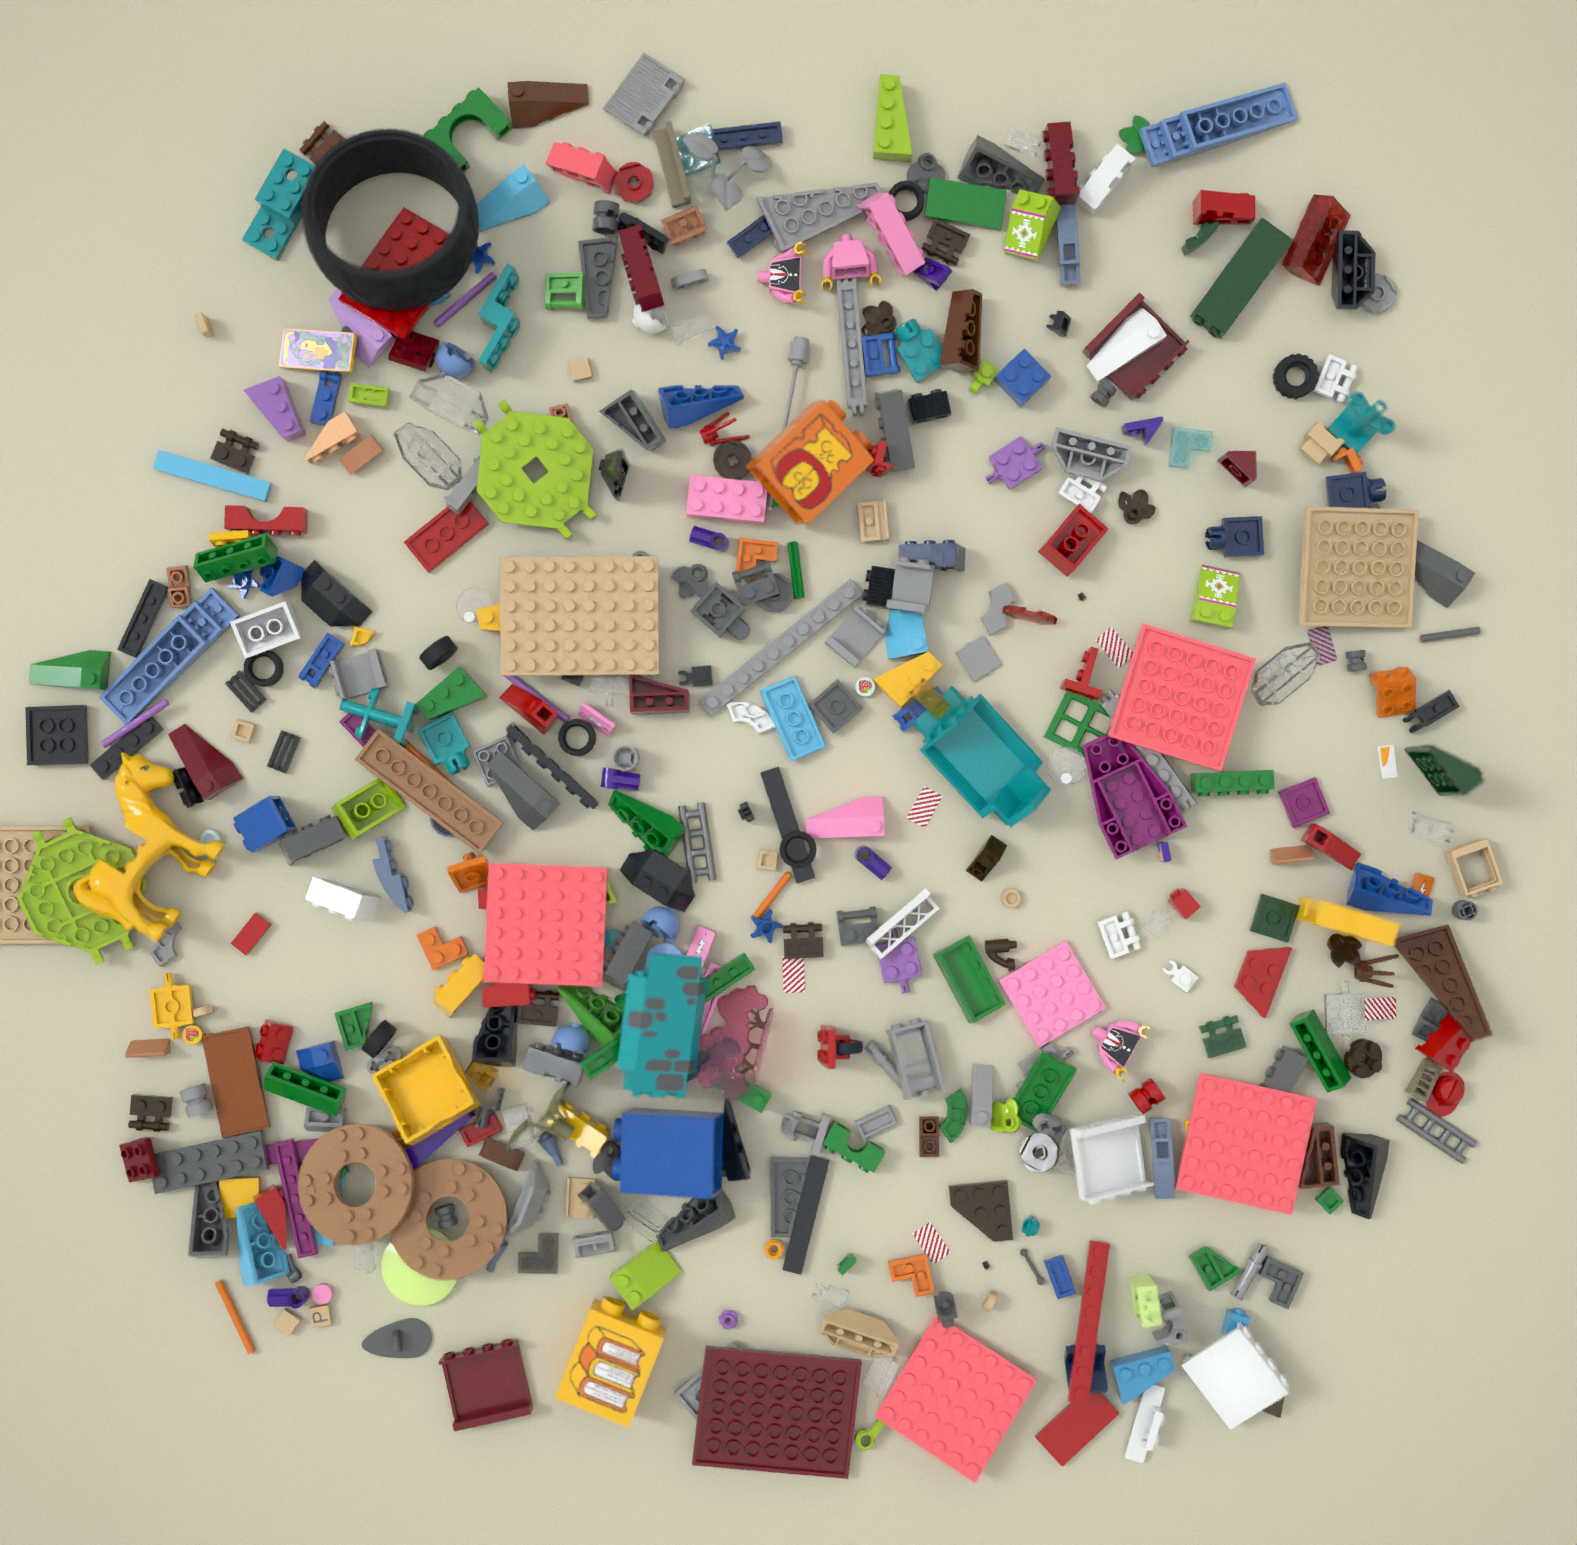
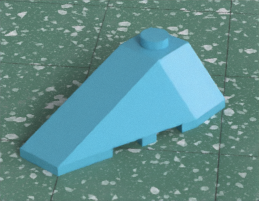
[477,165,550,232]
[885,608,928,660]
[236,1202,290,1286]

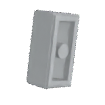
[304,1107,346,1132]

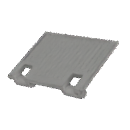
[603,53,685,136]

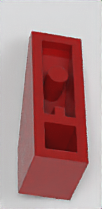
[253,1184,287,1250]

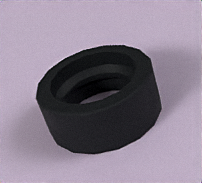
[889,180,925,221]
[419,636,458,670]
[244,650,284,687]
[558,719,596,756]
[779,831,817,868]
[361,1020,397,1058]

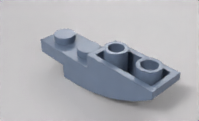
[1056,204,1081,286]
[373,837,413,913]
[1149,1118,1175,1199]

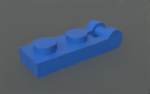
[310,371,342,426]
[298,632,345,689]
[892,686,943,732]

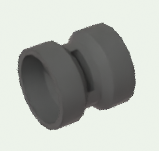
[1090,380,1117,408]
[1345,650,1367,672]
[1452,900,1478,920]
[434,1203,458,1229]

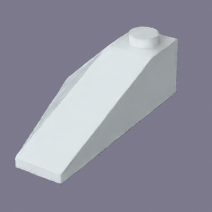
[1087,308,1167,382]

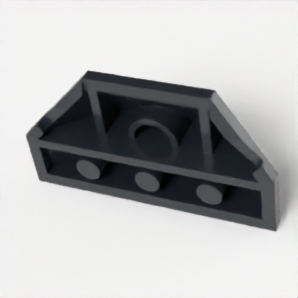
[1331,230,1376,310]
[301,560,373,627]
[619,849,695,912]

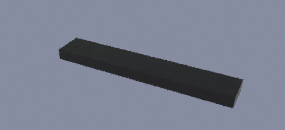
[760,767,815,884]
[782,1155,830,1275]

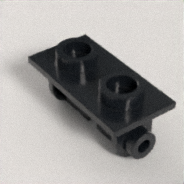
[173,767,204,808]

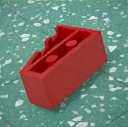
[1415,1014,1472,1072]

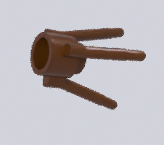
[1354,954,1399,988]

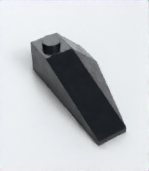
[1340,1133,1390,1220]

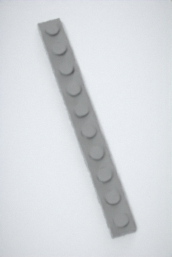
[699,579,862,716]

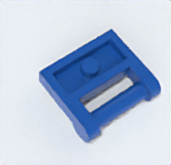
[861,333,901,377]

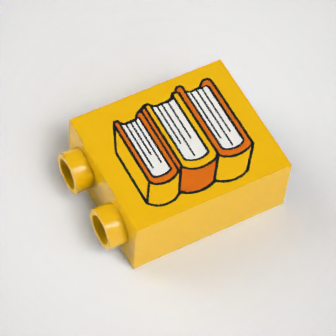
[555,1296,666,1428]

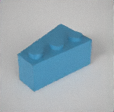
[1109,1345,1176,1405]

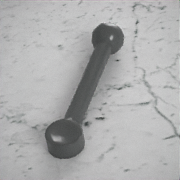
[1020,1249,1045,1285]

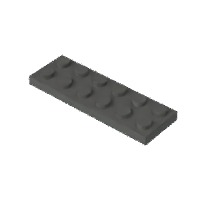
[152,1130,270,1194]

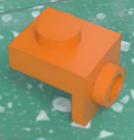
[1331,447,1363,473]

